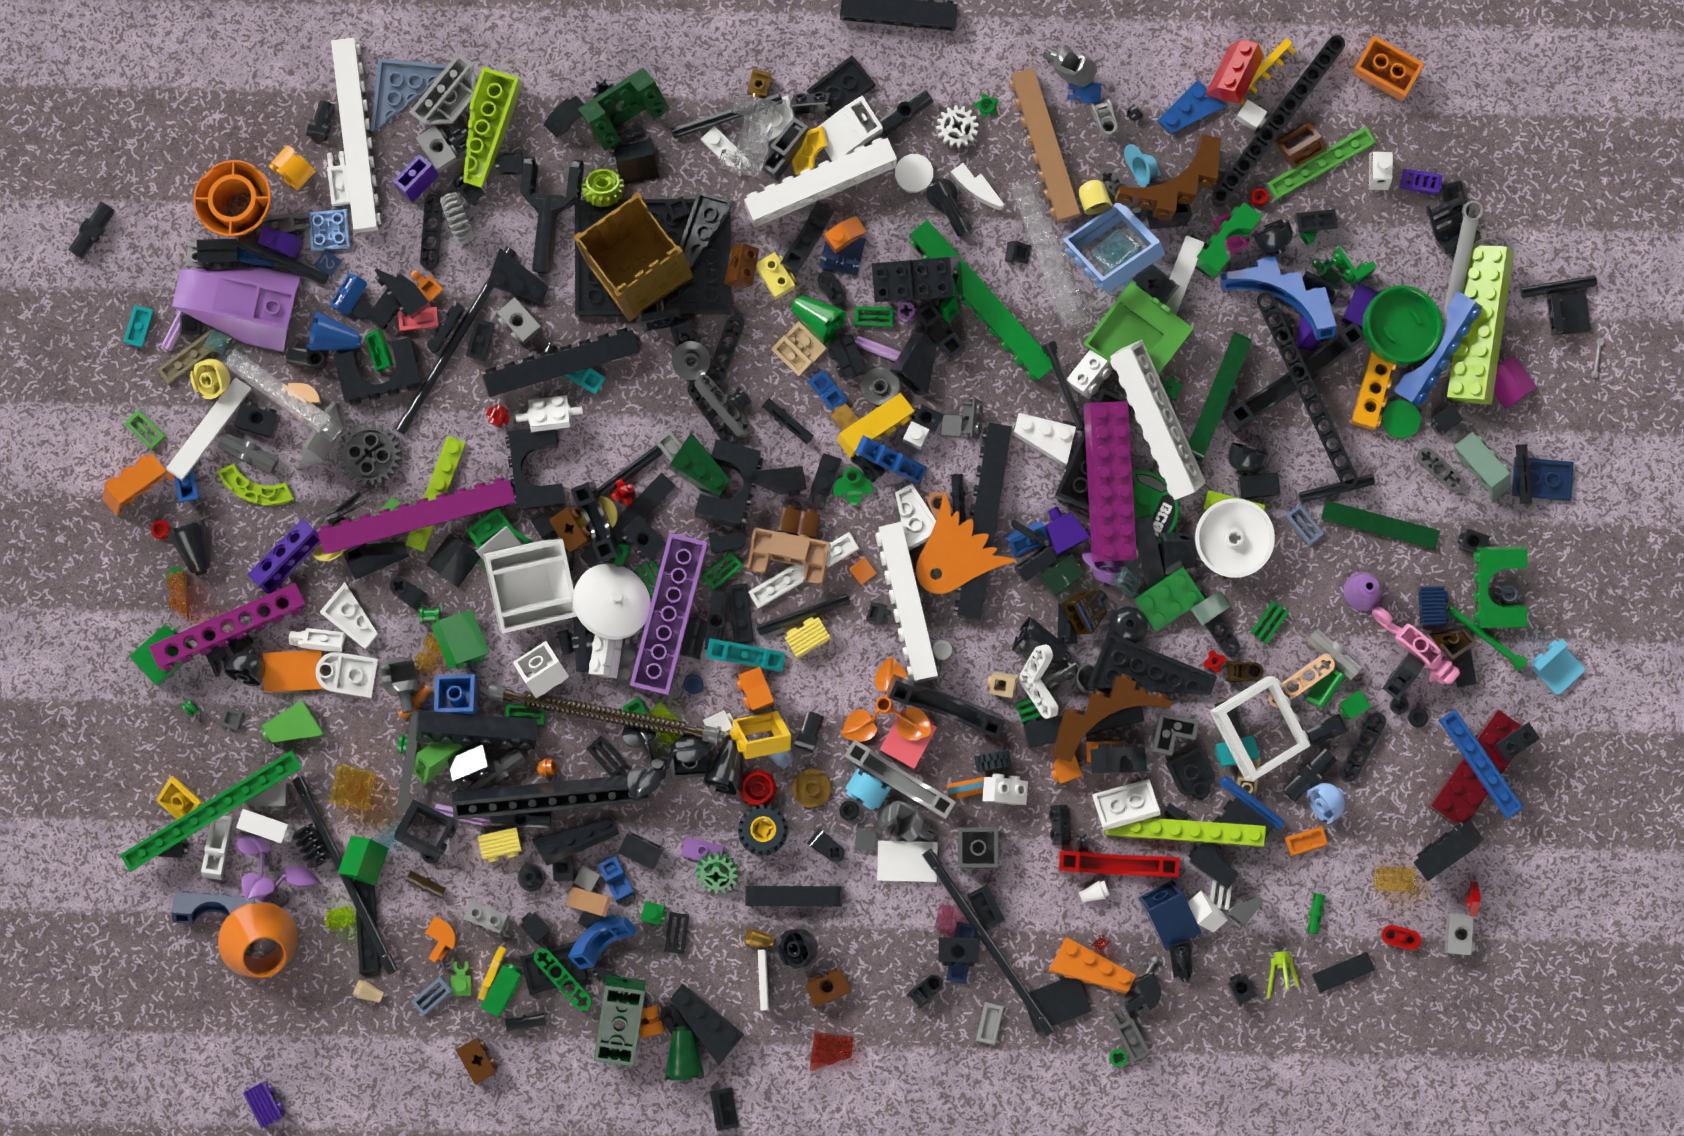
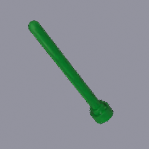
[1447,606,1528,672]

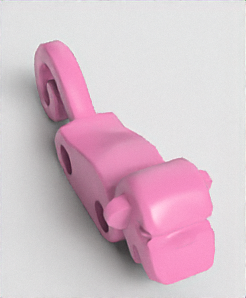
[1372,606,1460,684]

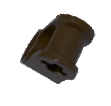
[1225,661,1264,682]

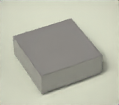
[573,866,601,892]

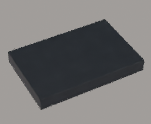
[806,55,876,119]
[520,941,588,995]
[1025,978,1091,1032]

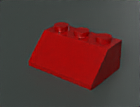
[1206,39,1264,104]

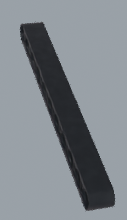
[1211,35,1345,207]
[1257,292,1358,488]

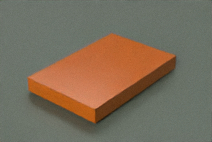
[263,650,324,692]

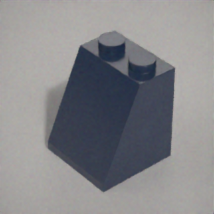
[1138,880,1202,951]

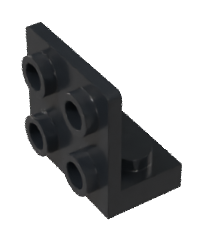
[1547,293,1591,336]

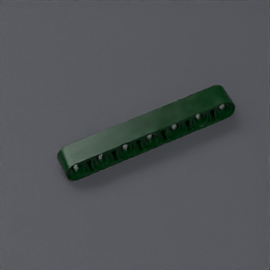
[1188,332,1252,462]

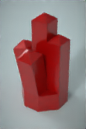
[610,479,636,506]

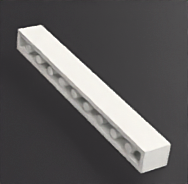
[331,38,382,233]

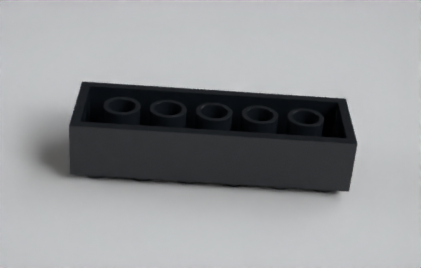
[1054,388,1135,514]

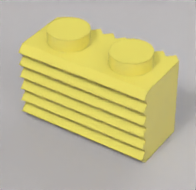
[785,617,831,659]
[478,827,523,863]

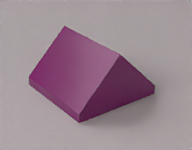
[1494,356,1537,409]

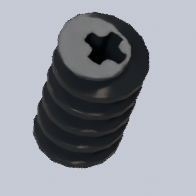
[292,823,331,868]

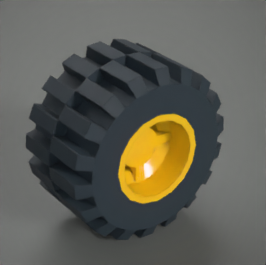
[738,805,788,856]

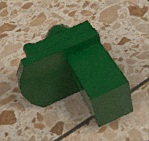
[1311,258,1342,284]

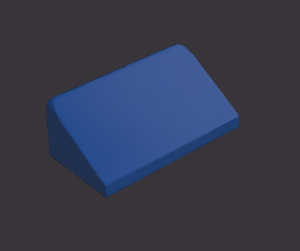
[329,273,367,315]
[1005,521,1050,557]

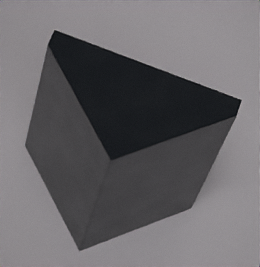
[613,140,659,184]
[427,534,481,588]

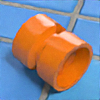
[639,1005,665,1039]

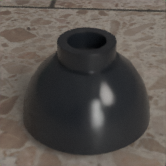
[517,864,545,892]

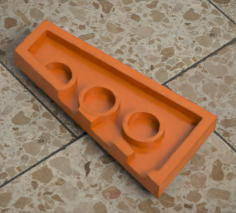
[1048,937,1136,994]

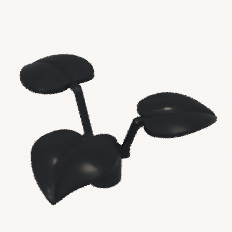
[622,726,711,801]

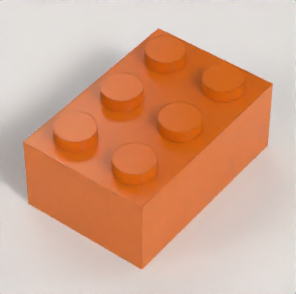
[1352,35,1424,102]

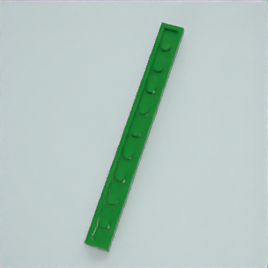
[120,750,303,872]

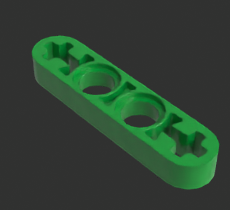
[534,948,592,1011]

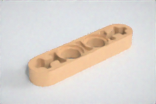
[1268,654,1335,708]

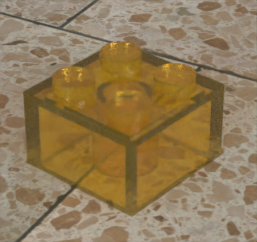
[329,764,379,812]

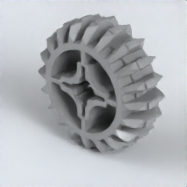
[440,192,475,245]

